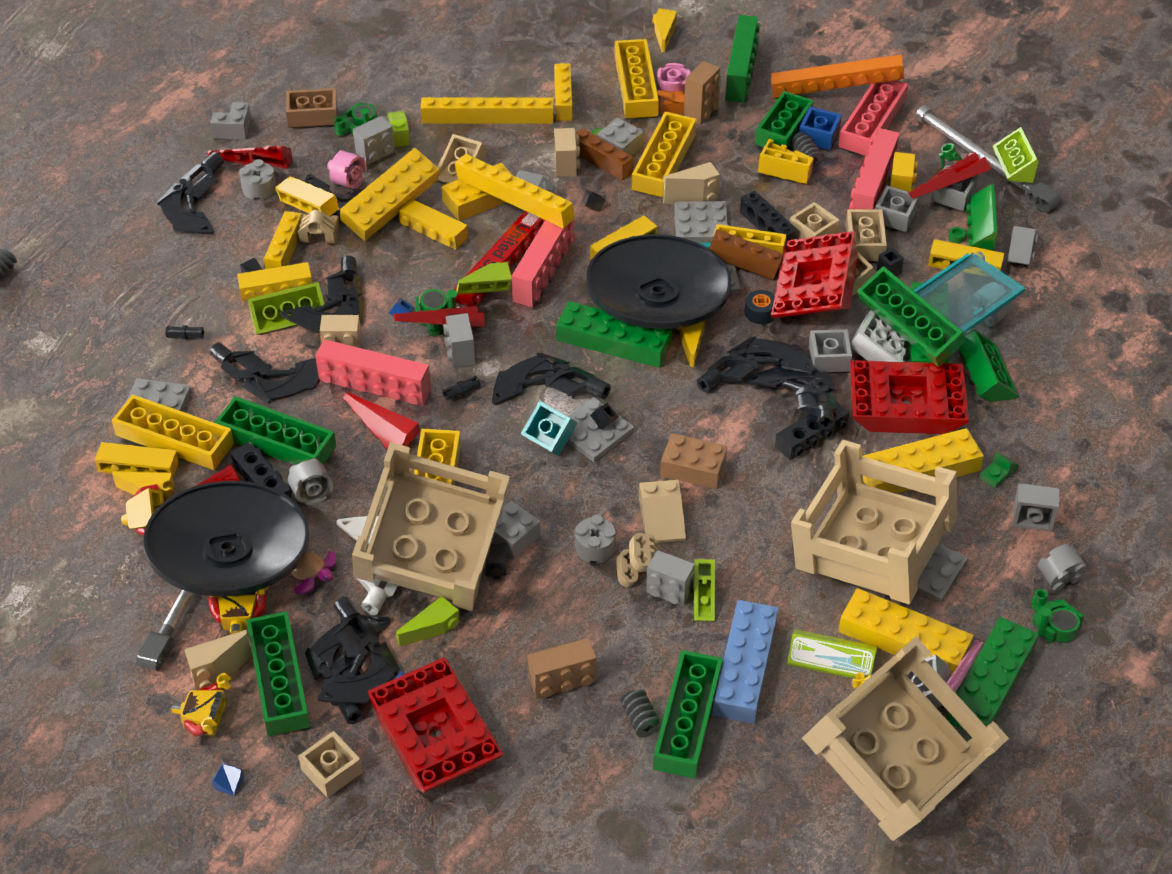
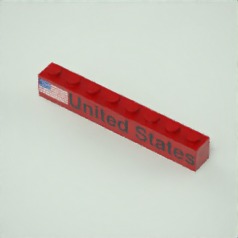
[454,211,545,307]

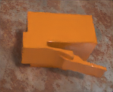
[657,90,685,114]

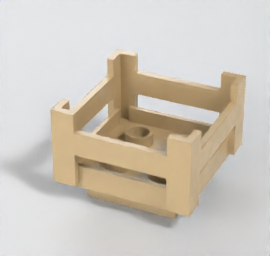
[791,440,957,604]
[352,442,510,611]
[802,636,1009,841]

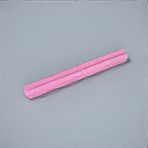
[946,640,984,692]

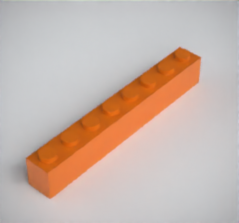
[771,54,905,98]

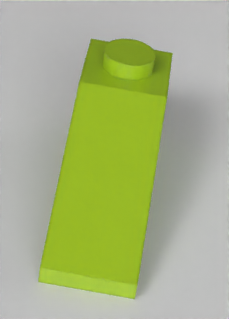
[387,111,410,147]
[456,262,512,294]
[694,559,715,621]
[396,596,460,646]

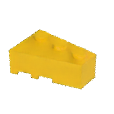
[758,138,814,184]

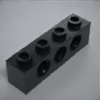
[740,190,798,241]
[775,401,849,460]
[230,442,293,499]

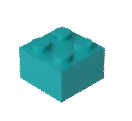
[521,401,578,456]

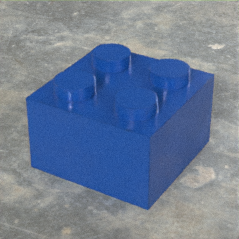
[799,107,842,150]

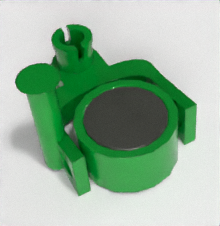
[334,102,378,136]
[415,289,457,337]
[1030,589,1084,644]

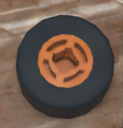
[744,290,775,324]

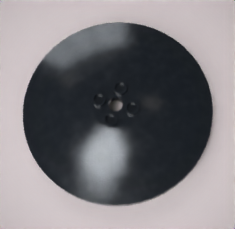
[586,234,731,329]
[143,481,309,596]

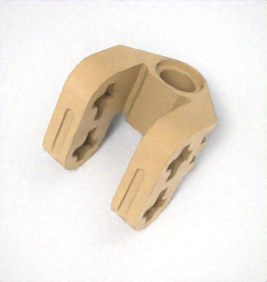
[298,210,339,244]
[616,533,660,587]

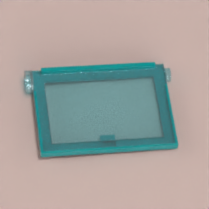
[913,251,1025,335]

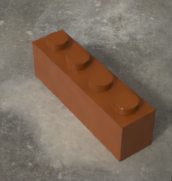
[575,128,633,181]
[709,229,783,280]

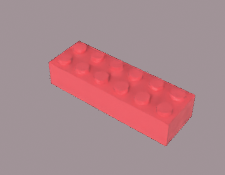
[838,80,908,156]
[849,128,899,209]
[512,220,575,307]
[315,339,431,406]

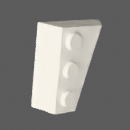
[850,310,906,362]

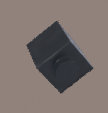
[877,248,904,276]
[486,544,507,576]

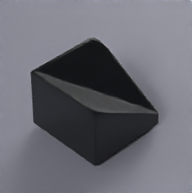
[581,190,605,211]
[240,258,263,273]
[590,403,619,430]

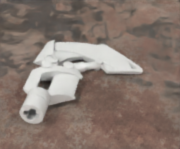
[336,516,398,615]

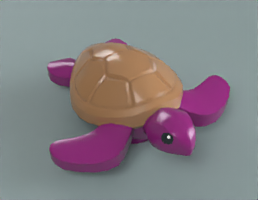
[291,551,336,595]

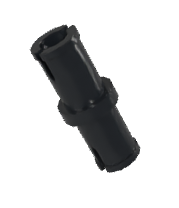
[165,325,204,339]
[442,376,481,401]

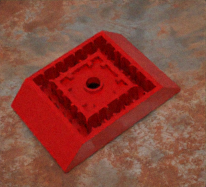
[771,231,858,318]
[850,360,969,434]
[368,657,503,793]

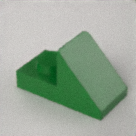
[980,453,1019,488]

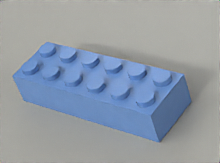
[712,600,778,724]

